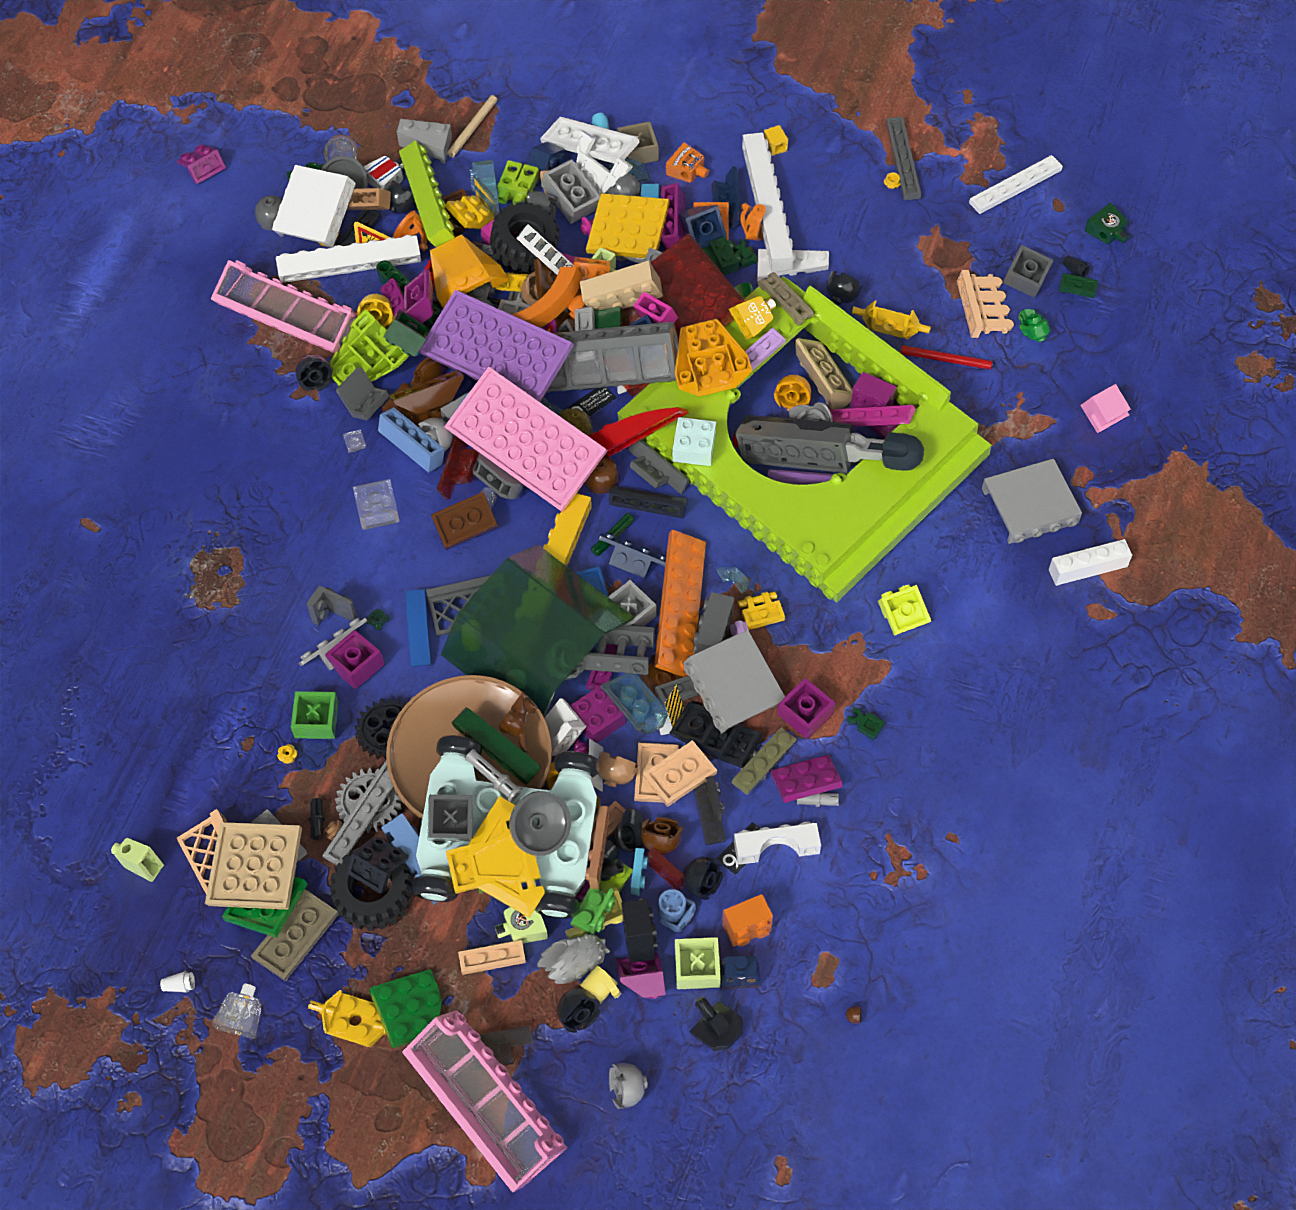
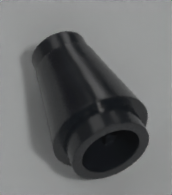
[1063,256,1090,277]

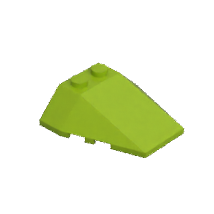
[329,309,409,386]

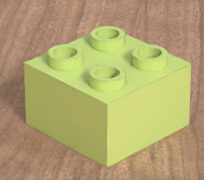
[675,938,720,989]

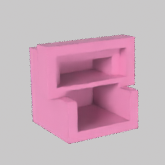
[1080,384,1131,433]

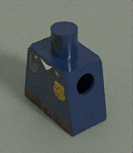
[720,956,761,989]

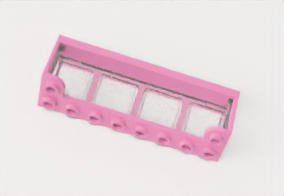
[211,260,357,353]
[402,1010,567,1192]

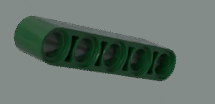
[451,707,541,785]

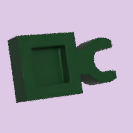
[732,238,758,269]
[847,708,885,740]

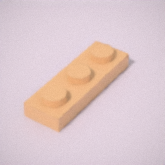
[459,940,526,975]

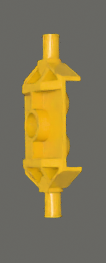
[852,301,931,339]
[308,990,386,1047]

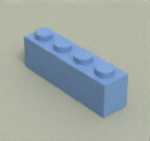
[378,407,444,473]

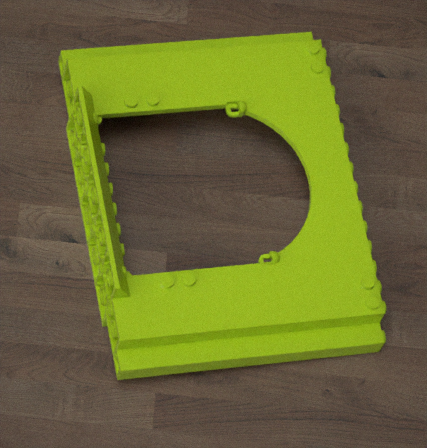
[617,276,991,602]

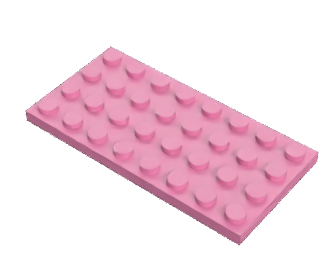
[444,367,607,512]

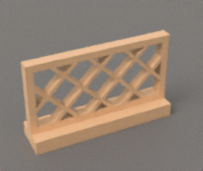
[177,809,228,895]

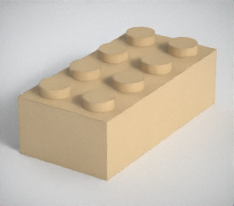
[580,260,663,311]

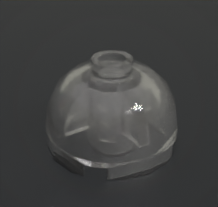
[323,134,359,162]

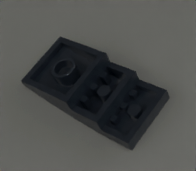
[669,702,762,768]

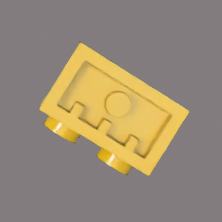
[496,272,528,292]

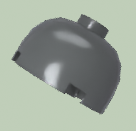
[606,173,641,196]
[255,195,283,230]

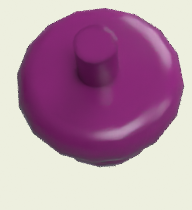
[573,738,589,754]
[575,878,590,903]

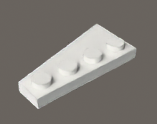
[757,249,829,281]

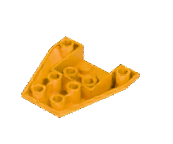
[675,319,752,397]

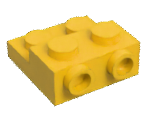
[446,196,495,229]

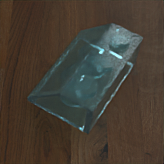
[601,673,668,734]

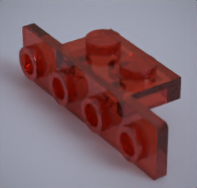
[437,435,479,500]

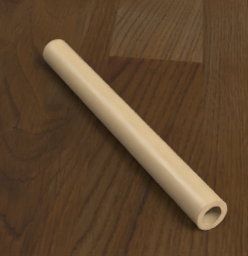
[447,95,497,158]

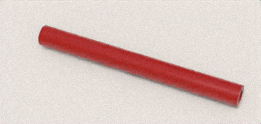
[901,345,992,370]

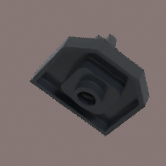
[689,997,743,1051]

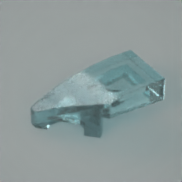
[716,567,749,593]

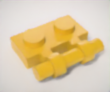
[738,591,785,630]

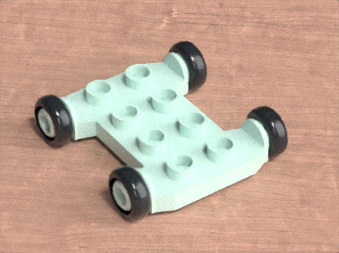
[411,735,600,919]

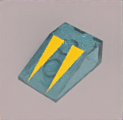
[470,160,499,217]

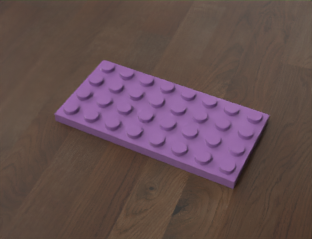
[418,290,574,402]

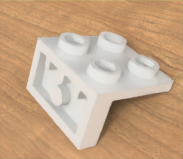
[544,698,586,756]

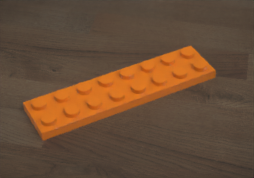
[654,530,706,677]

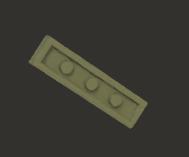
[732,727,797,795]

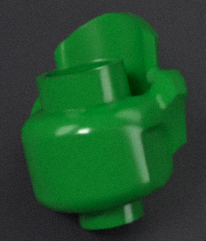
[1019,309,1050,342]

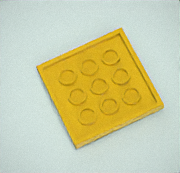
[586,193,670,258]

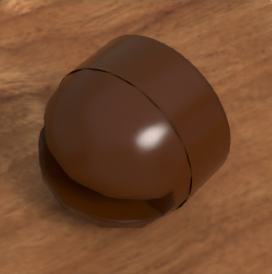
[846,1006,861,1024]

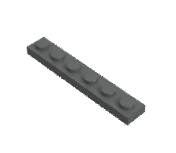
[886,117,921,200]

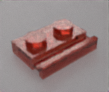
[648,848,684,891]

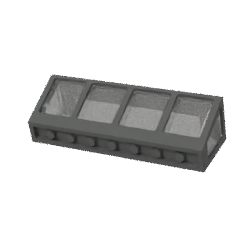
[546,322,679,393]

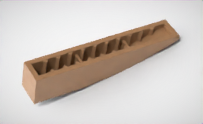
[346,188,390,210]

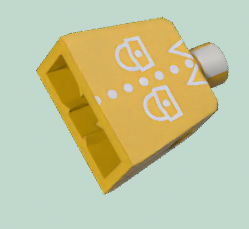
[729,296,776,339]

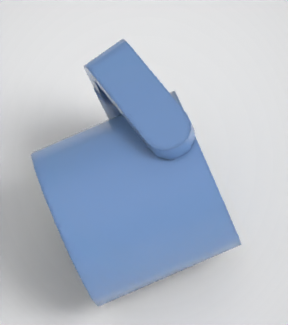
[658,889,696,932]

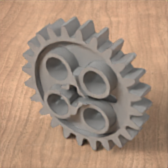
[335,768,402,833]

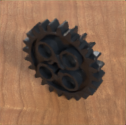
[355,698,407,761]

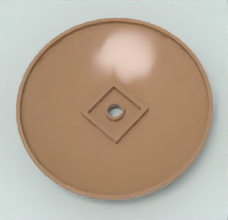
[386,675,552,819]

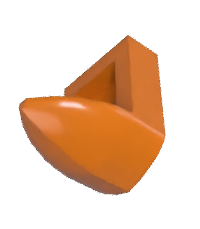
[567,294,585,320]

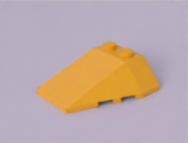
[430,235,509,309]

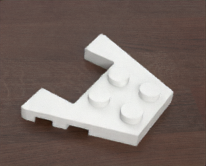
[575,130,633,195]

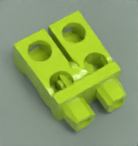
[497,160,540,205]

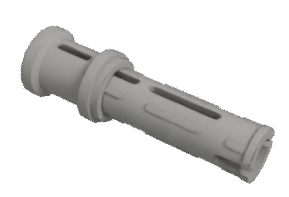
[465,749,523,802]

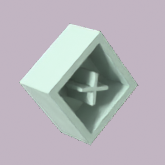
[673,417,716,466]

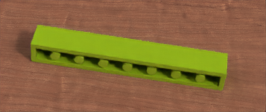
[399,140,455,247]

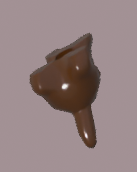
[499,692,538,752]

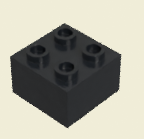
[621,899,658,963]

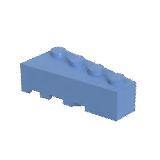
[381,813,438,905]

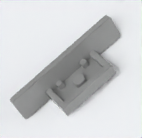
[298,617,367,671]

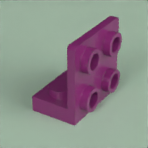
[177,144,226,184]

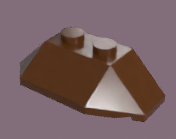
[389,370,464,414]

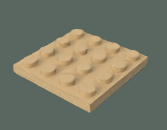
[205,822,302,910]

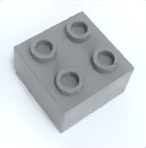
[601,580,656,627]

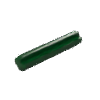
[591,513,634,556]

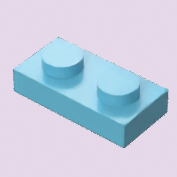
[631,848,648,896]

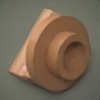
[325,820,343,841]

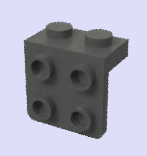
[336,367,389,421]

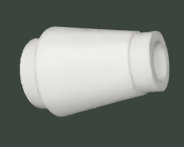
[161,971,195,992]

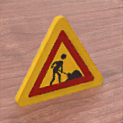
[354,222,390,244]

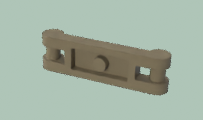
[758,272,814,326]

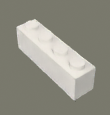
[1049,539,1132,585]

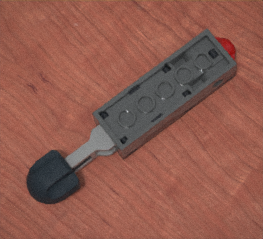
[733,415,924,473]

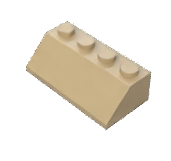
[795,338,853,409]

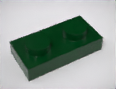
[1059,273,1098,298]

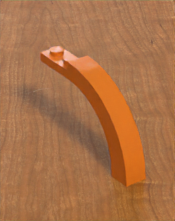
[511,266,583,328]

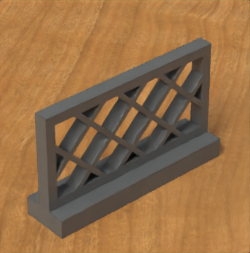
[426,573,513,637]

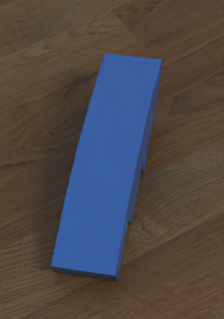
[405,589,431,667]

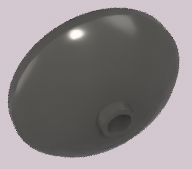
[321,156,368,189]
[509,791,571,856]

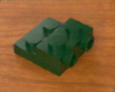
[692,236,741,276]

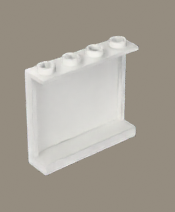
[272,165,356,248]

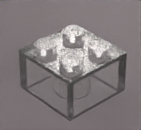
[353,479,400,530]

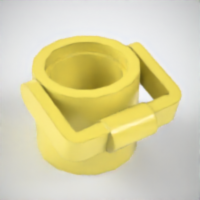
[580,966,621,1003]

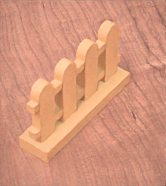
[957,270,1014,338]

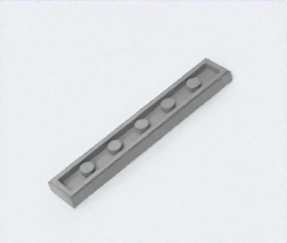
[323,760,394,865]

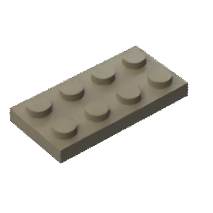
[251,890,339,982]

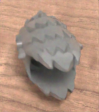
[537,934,610,984]

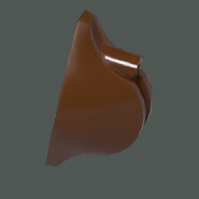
[410,357,448,387]

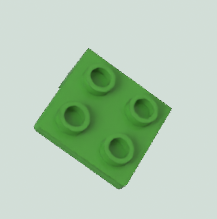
[571,888,616,934]

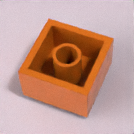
[722,894,773,947]

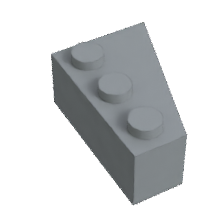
[397,119,452,164]

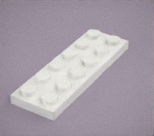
[540,117,640,164]

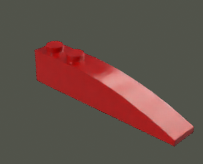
[588,407,689,457]

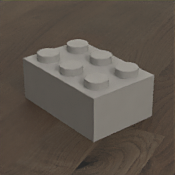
[541,160,600,224]

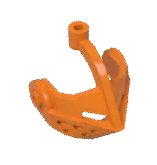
[740,203,766,241]
[393,211,428,252]

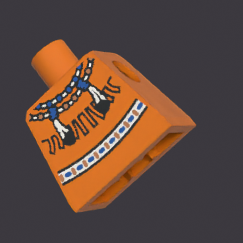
[666,142,709,183]

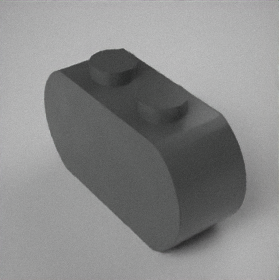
[473,453,524,499]

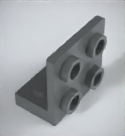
[306,585,357,626]

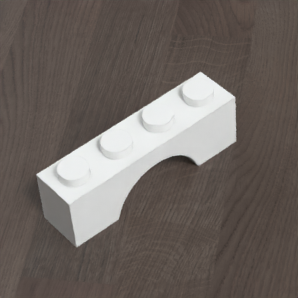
[734,822,821,865]

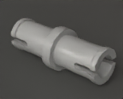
[797,793,839,807]

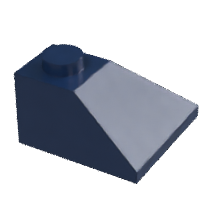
[680,205,727,250]

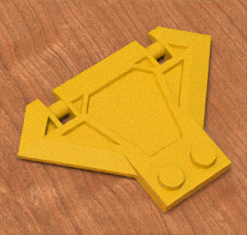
[446,796,545,918]

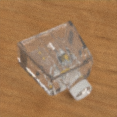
[212,984,261,1039]

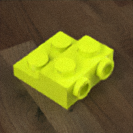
[878,584,931,636]

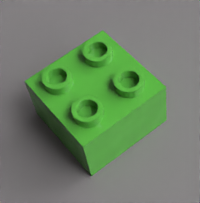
[291,691,339,739]

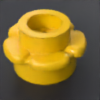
[884,173,900,189]
[277,744,297,764]

